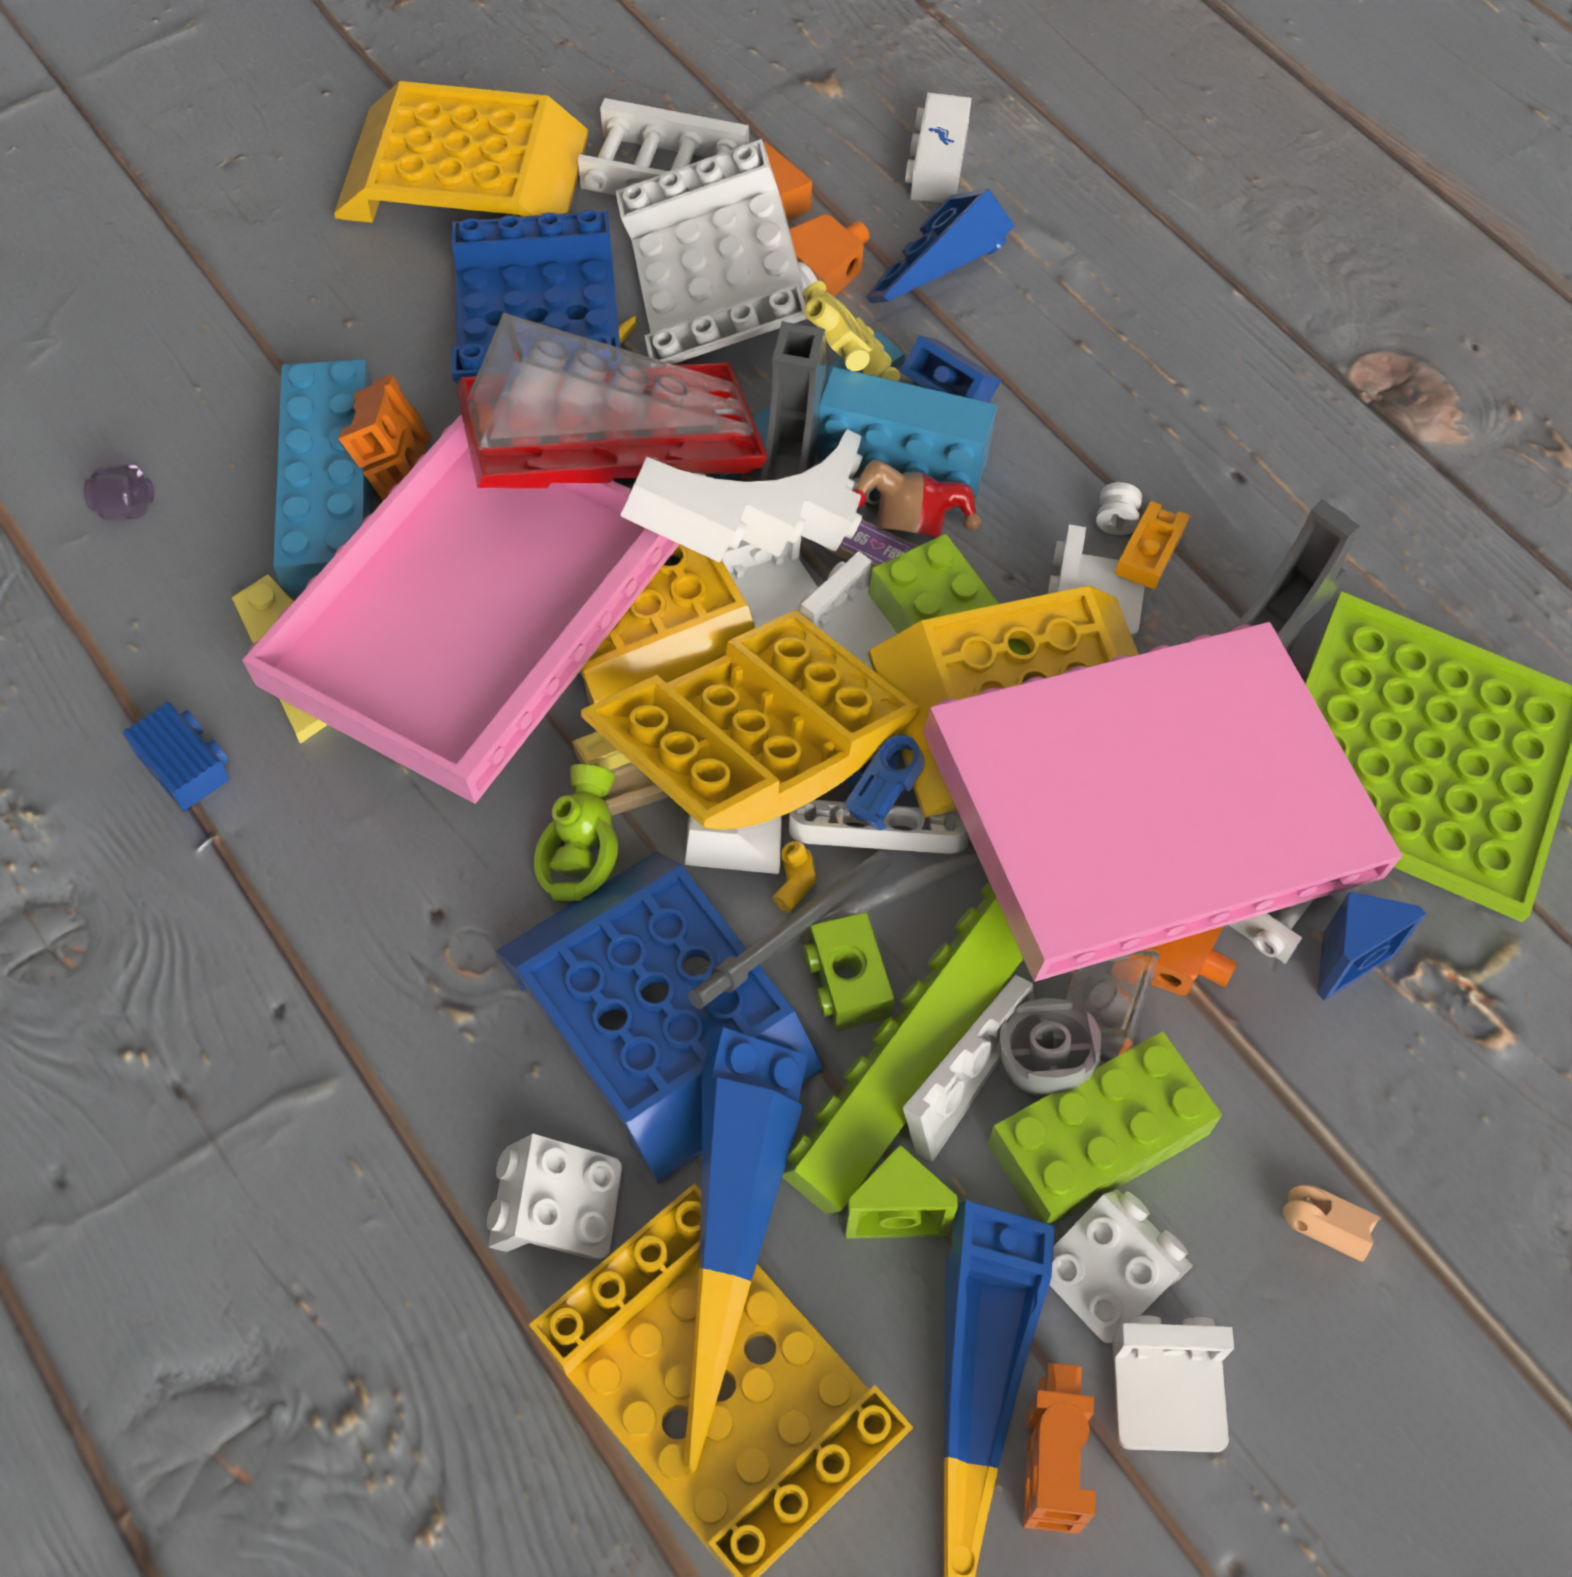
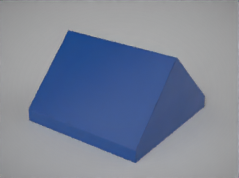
[1317,891,1426,1001]

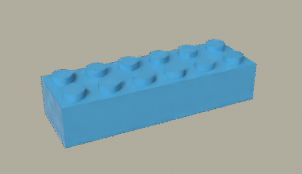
[273,359,373,597]

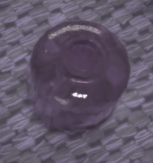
[84,464,154,521]

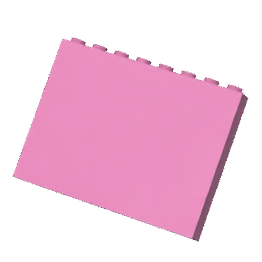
[242,415,679,804]
[923,622,1402,982]

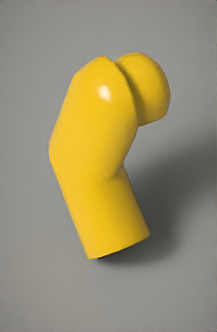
[772,841,817,913]

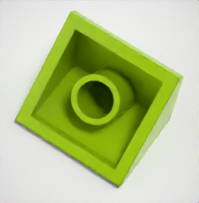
[845,1145,958,1239]

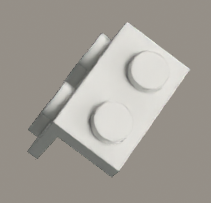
[1047,524,1145,638]
[721,535,818,628]
[799,551,897,670]
[487,1134,622,1260]
[1049,1189,1193,1343]
[1112,1316,1234,1452]

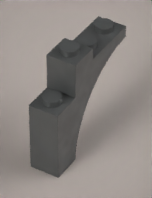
[760,321,827,481]
[1232,499,1360,654]

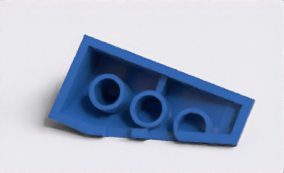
[866,189,1015,303]

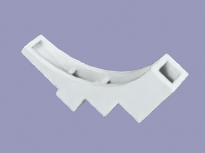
[620,429,863,563]

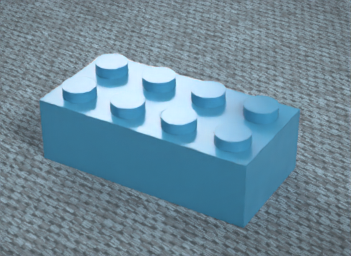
[817,367,997,497]

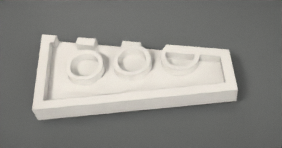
[903,975,1035,1162]

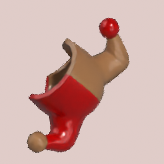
[852,459,982,539]

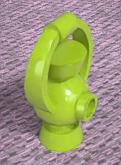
[534,764,618,901]

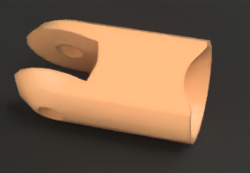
[1282,1184,1381,1262]

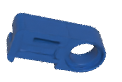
[845,735,925,830]

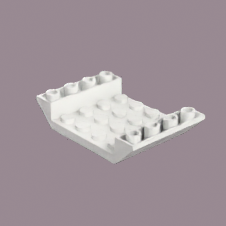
[615,139,807,366]

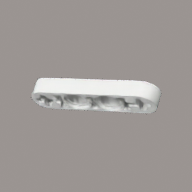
[788,800,969,854]

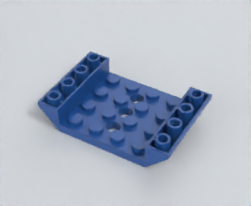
[452,210,622,385]
[495,851,823,1184]

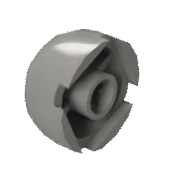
[1000,998,1101,1099]

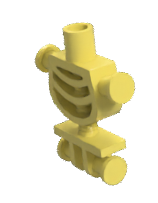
[803,281,900,381]

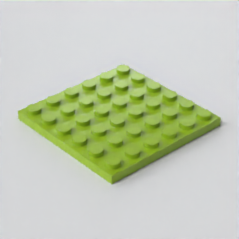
[1304,591,1572,923]

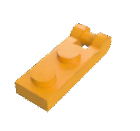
[1114,500,1191,590]

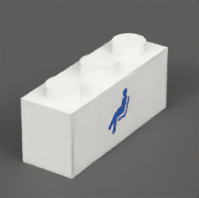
[905,92,972,204]

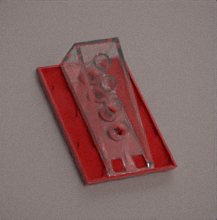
[456,313,768,489]

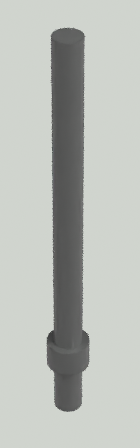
[688,850,890,1009]

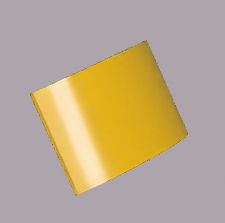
[581,610,919,829]

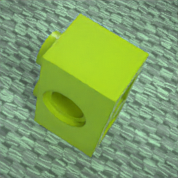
[803,912,894,1032]

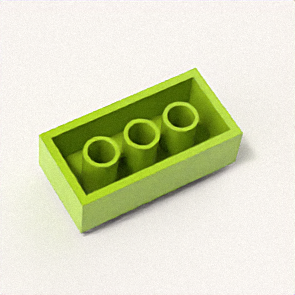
[868,534,1030,682]
[987,1031,1222,1225]

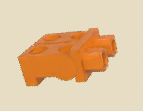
[338,375,431,501]
[1023,1363,1096,1534]

